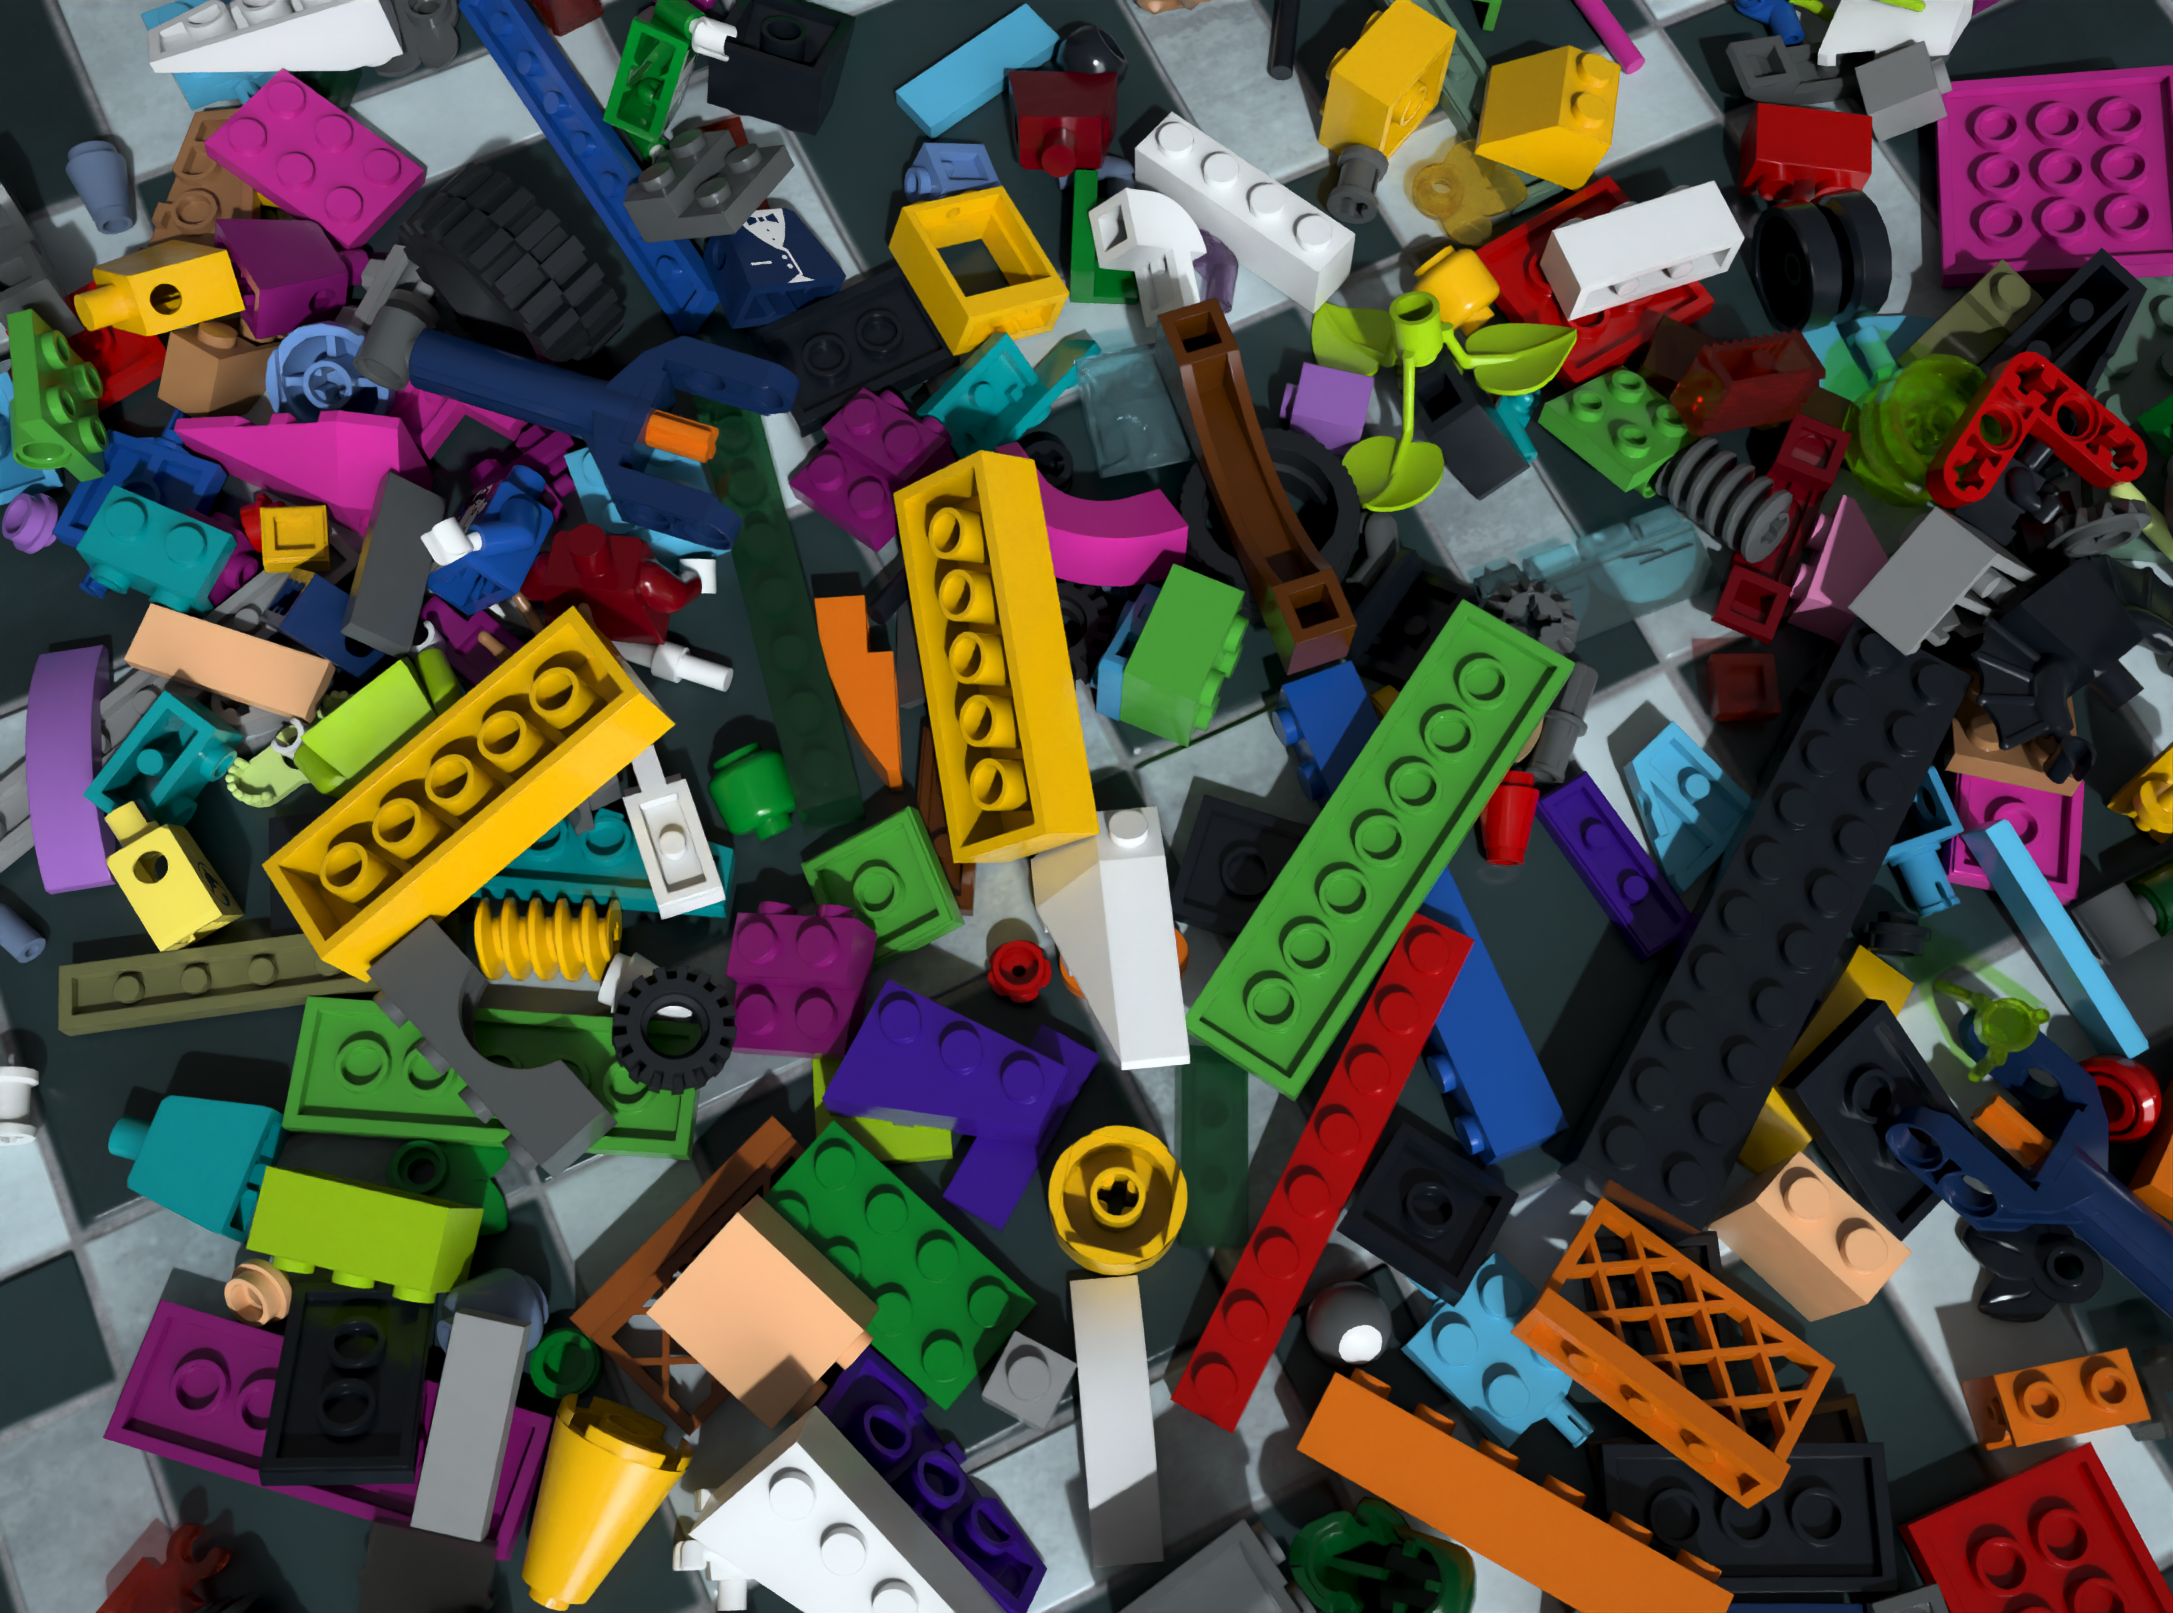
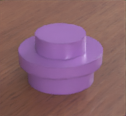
[2,493,61,554]

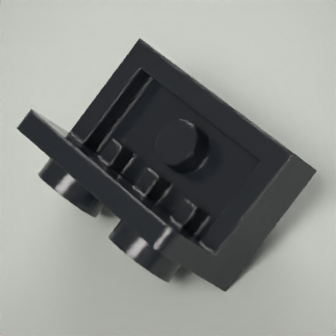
[1346,546,1479,692]

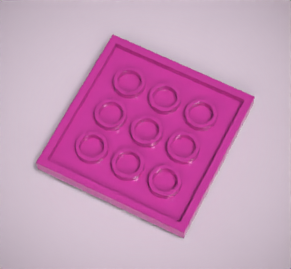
[1934,65,2173,288]

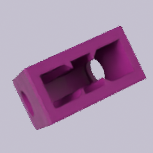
[214,219,369,339]

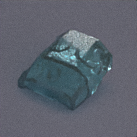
[1074,343,1197,478]

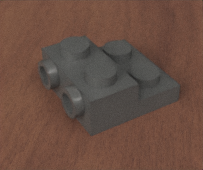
[622,128,795,243]

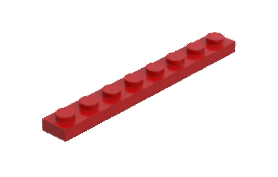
[1170,912,1474,1433]

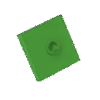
[801,806,965,973]

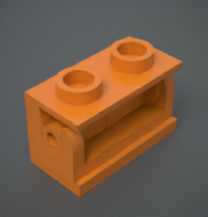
[1960,1348,2151,1451]

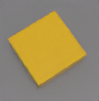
[260,505,331,573]

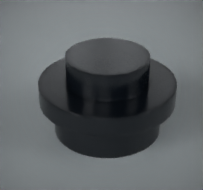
[1862,911,1932,957]

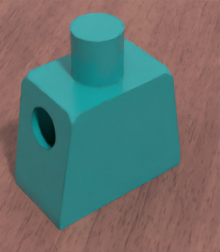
[108,1095,290,1244]

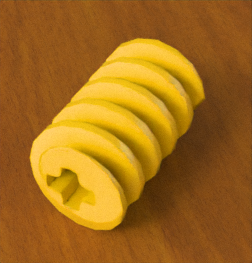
[474,897,622,982]

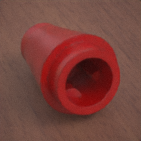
[1480,770,1540,866]

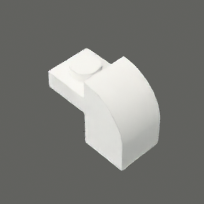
[1088,188,1207,328]

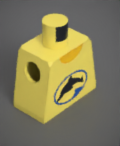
[104,798,245,952]

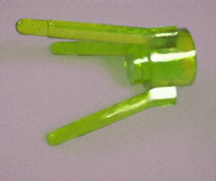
[1934,979,2050,1082]

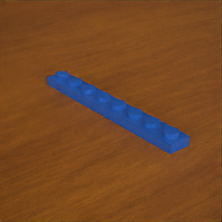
[458,0,720,335]

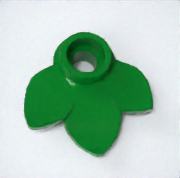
[386,1140,510,1238]

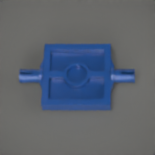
[52,408,227,599]

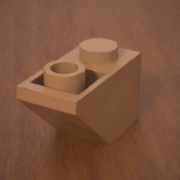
[158,316,289,418]

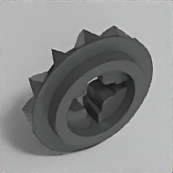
[2043,498,2152,558]
[1482,576,1581,658]

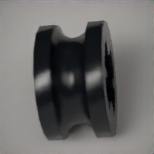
[1024,440,1073,494]

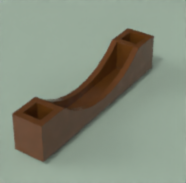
[1154,297,1357,675]

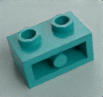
[82,690,244,827]

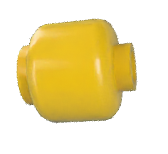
[1412,245,1500,337]

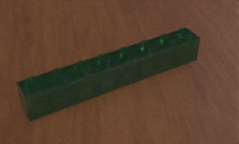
[692,394,866,835]

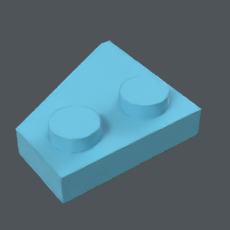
[1623,721,1752,895]

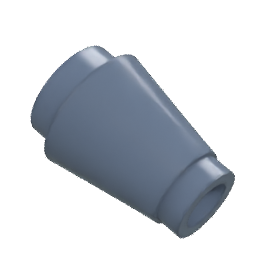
[65,141,133,234]

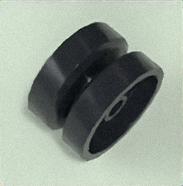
[1751,187,1892,336]

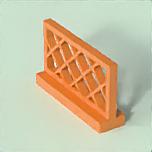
[1510,1196,1836,1509]

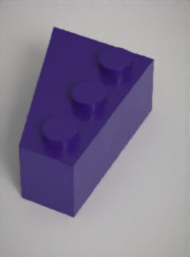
[822,979,1069,1145]

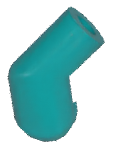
[1494,389,1542,463]

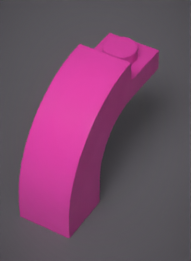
[995,442,1189,587]

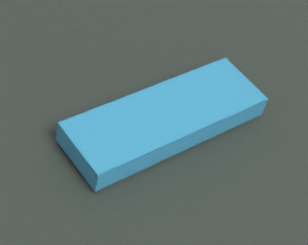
[895,3,1061,140]

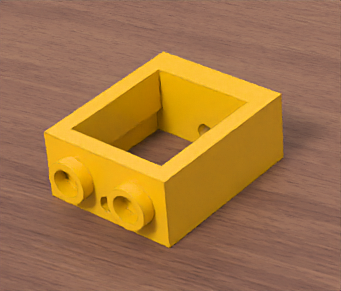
[888,186,1070,356]

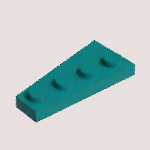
[470,808,736,918]

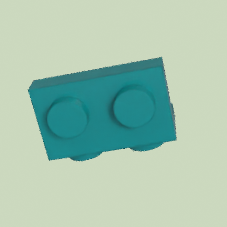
[76,485,237,618]

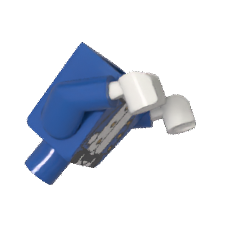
[420,465,554,616]

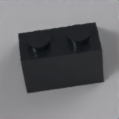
[707,0,856,136]

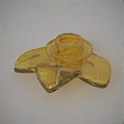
[1412,139,1528,246]

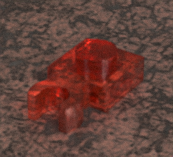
[96,1523,231,1613]

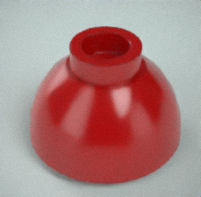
[2078,1054,2162,1145]

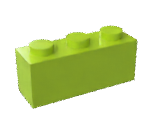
[246,1166,484,1303]

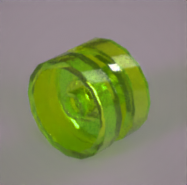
[1842,353,2001,508]

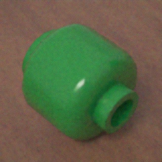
[707,742,803,842]

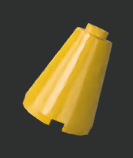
[521,1394,695,1611]

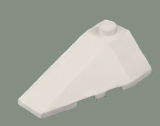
[148,0,404,73]

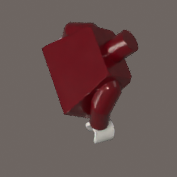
[520,523,717,645]

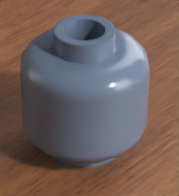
[437,1267,549,1354]

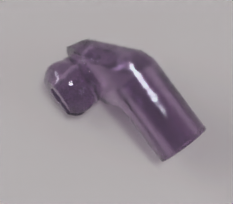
[1192,229,1239,314]

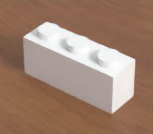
[1540,180,1745,321]

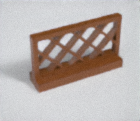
[570,1116,806,1437]

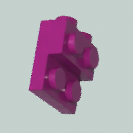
[788,387,956,553]
[725,901,877,1061]

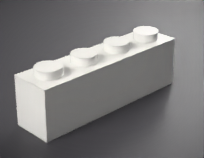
[1135,112,1356,314]

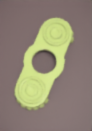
[225,691,353,808]

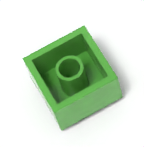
[1119,563,1249,748]

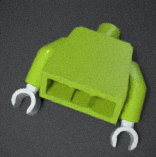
[271,621,462,799]

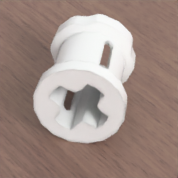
[0,1066,39,1146]

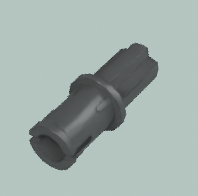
[1525,661,1599,786]

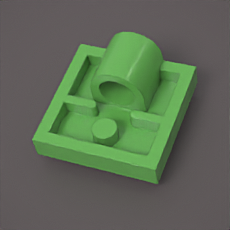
[7,308,109,482]
[1538,365,1710,498]

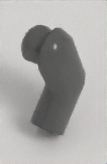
[1346,510,1401,599]

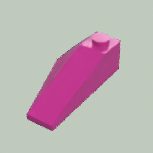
[174,410,434,538]

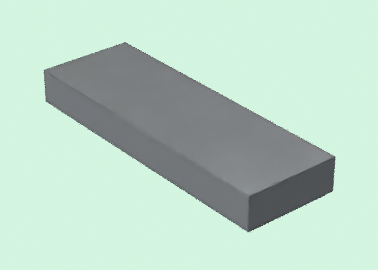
[410,1307,533,1542]

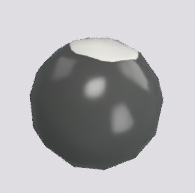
[1305,1280,1393,1370]

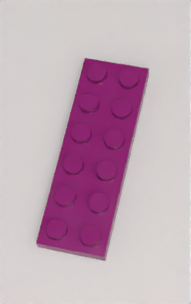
[103,1299,555,1561]

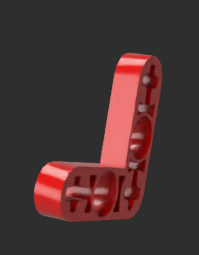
[1925,351,2147,509]

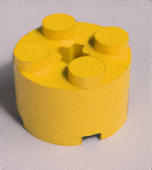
[1048,1125,1187,1276]

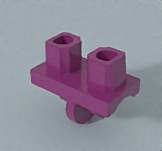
[468,425,576,524]

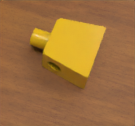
[74,239,246,336]

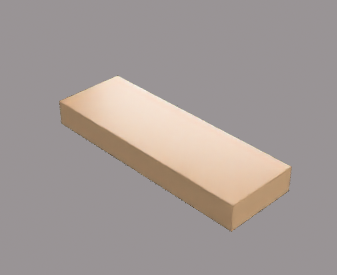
[124,603,336,725]

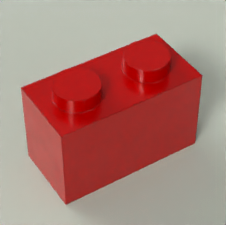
[1739,102,1872,202]

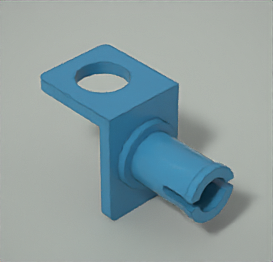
[1882,765,1964,918]

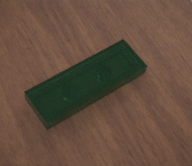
[1179,1045,1248,1250]

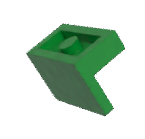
[1070,170,1140,305]

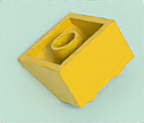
[1474,45,1621,192]

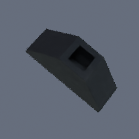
[1394,320,1530,501]

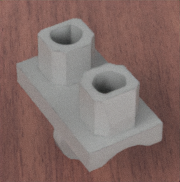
[335,244,440,332]

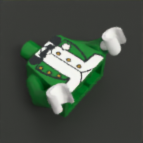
[602,0,737,165]

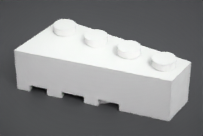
[688,1405,1007,1613]

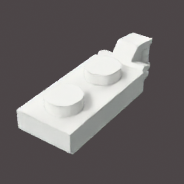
[623,745,726,920]

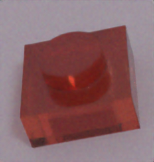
[1705,653,1782,721]

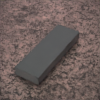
[340,471,447,659]

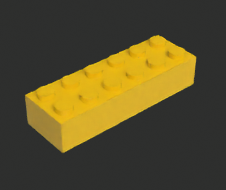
[893,450,1100,863]
[262,605,675,983]

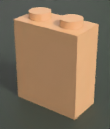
[1706,1151,1912,1322]
[646,1194,880,1430]

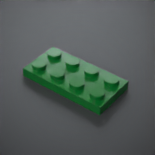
[762,1120,1037,1411]

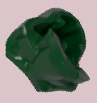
[1289,1496,1477,1613]

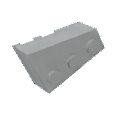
[1848,506,2045,656]

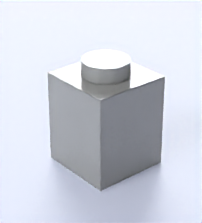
[1855,40,1953,143]
[981,1331,1077,1434]

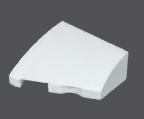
[1817,0,1973,66]

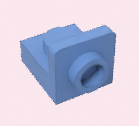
[904,143,1001,203]

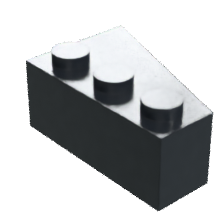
[1950,248,2147,470]

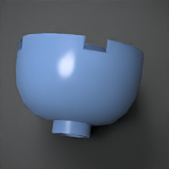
[265,320,397,423]

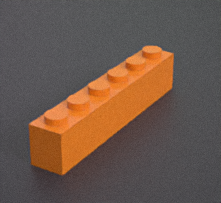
[1296,1367,1734,1613]

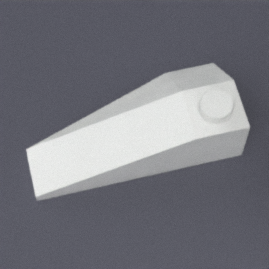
[1031,806,1190,1070]

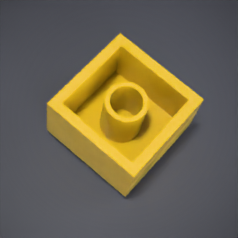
[1318,0,1457,160]

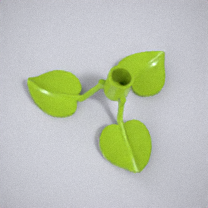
[1311,291,1577,512]

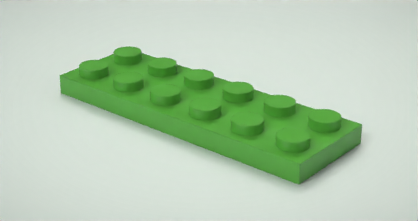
[281,996,701,1160]

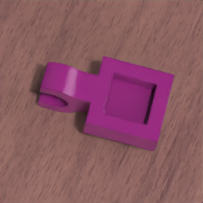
[419,595,525,688]

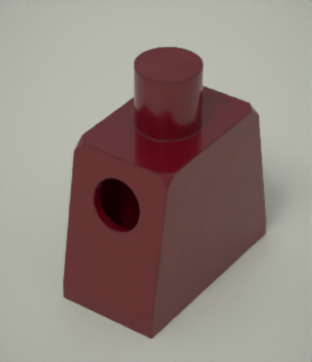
[1009,71,1118,177]

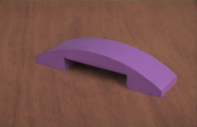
[25,645,117,894]

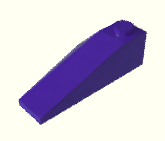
[792,1346,1047,1613]

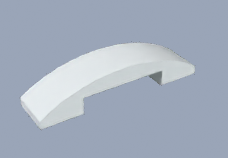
[1070,1275,1164,1568]

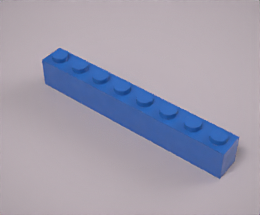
[1272,660,1569,1168]

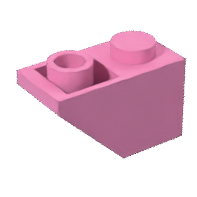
[1787,495,1889,641]

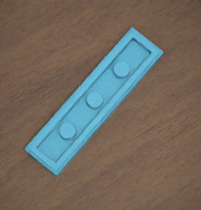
[1961,818,2149,1059]

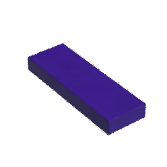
[1535,771,1691,963]
[943,1024,1100,1233]

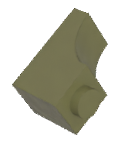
[1896,259,2045,401]

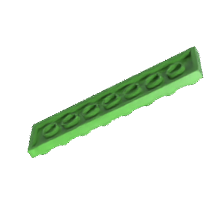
[1185,599,1575,1102]

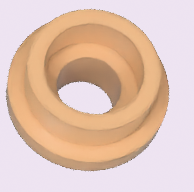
[224,1258,292,1327]

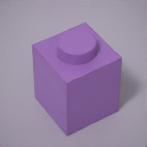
[1279,362,1375,456]

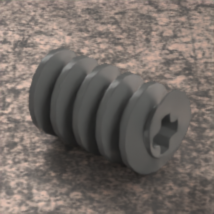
[1655,436,1793,563]

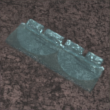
[1473,504,1722,643]

